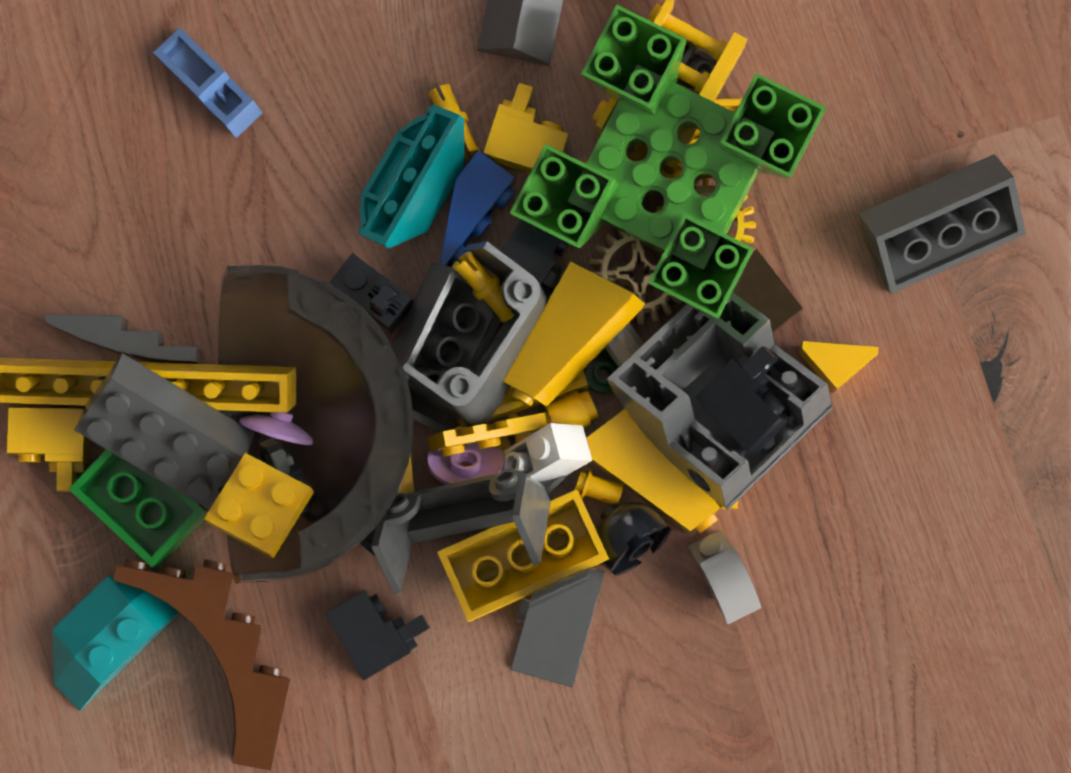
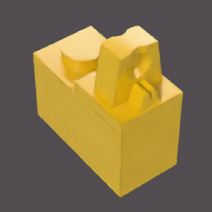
[483,83,569,174]
[7,408,90,492]

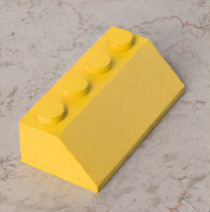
[437,489,609,622]

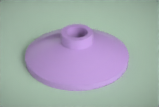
[239,412,313,445]
[427,443,504,485]

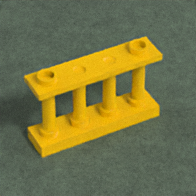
[592,0,747,175]

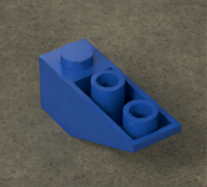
[440,150,516,266]

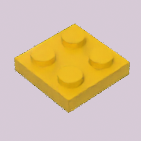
[204,453,314,559]

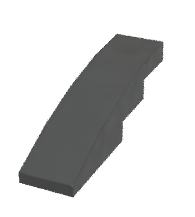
[45,315,201,364]

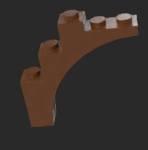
[113,559,290,771]

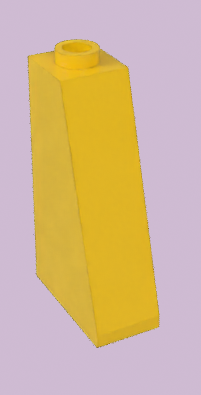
[503,261,645,407]
[586,409,720,533]

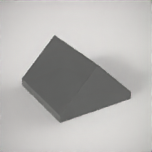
[477,0,563,66]

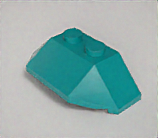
[359,104,464,249]
[52,576,181,711]

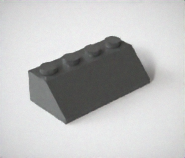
[858,154,1026,294]
[367,262,501,433]

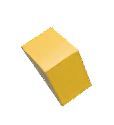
[798,341,878,393]

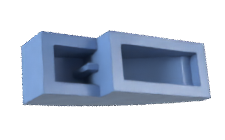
[153,28,263,138]

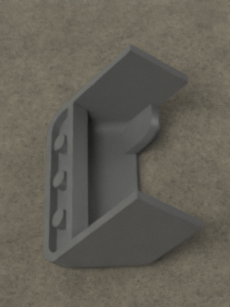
[385,241,549,427]
[371,469,550,594]
[511,567,605,688]

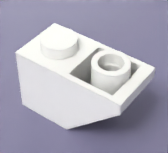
[503,423,592,482]

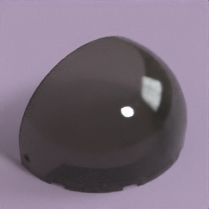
[218,265,413,584]

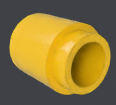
[544,390,599,428]

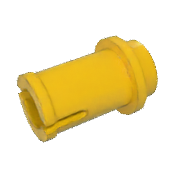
[573,470,624,505]

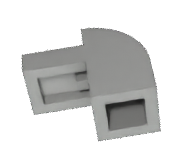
[688,529,762,624]

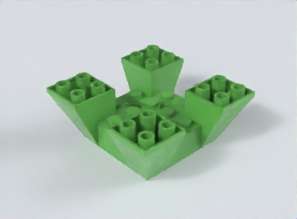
[510,4,827,319]

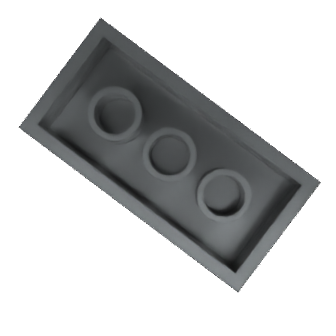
[75,353,255,509]

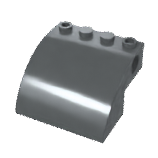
[607,292,833,510]

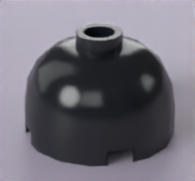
[596,502,671,576]

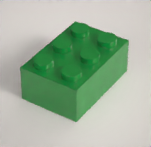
[69,449,209,569]

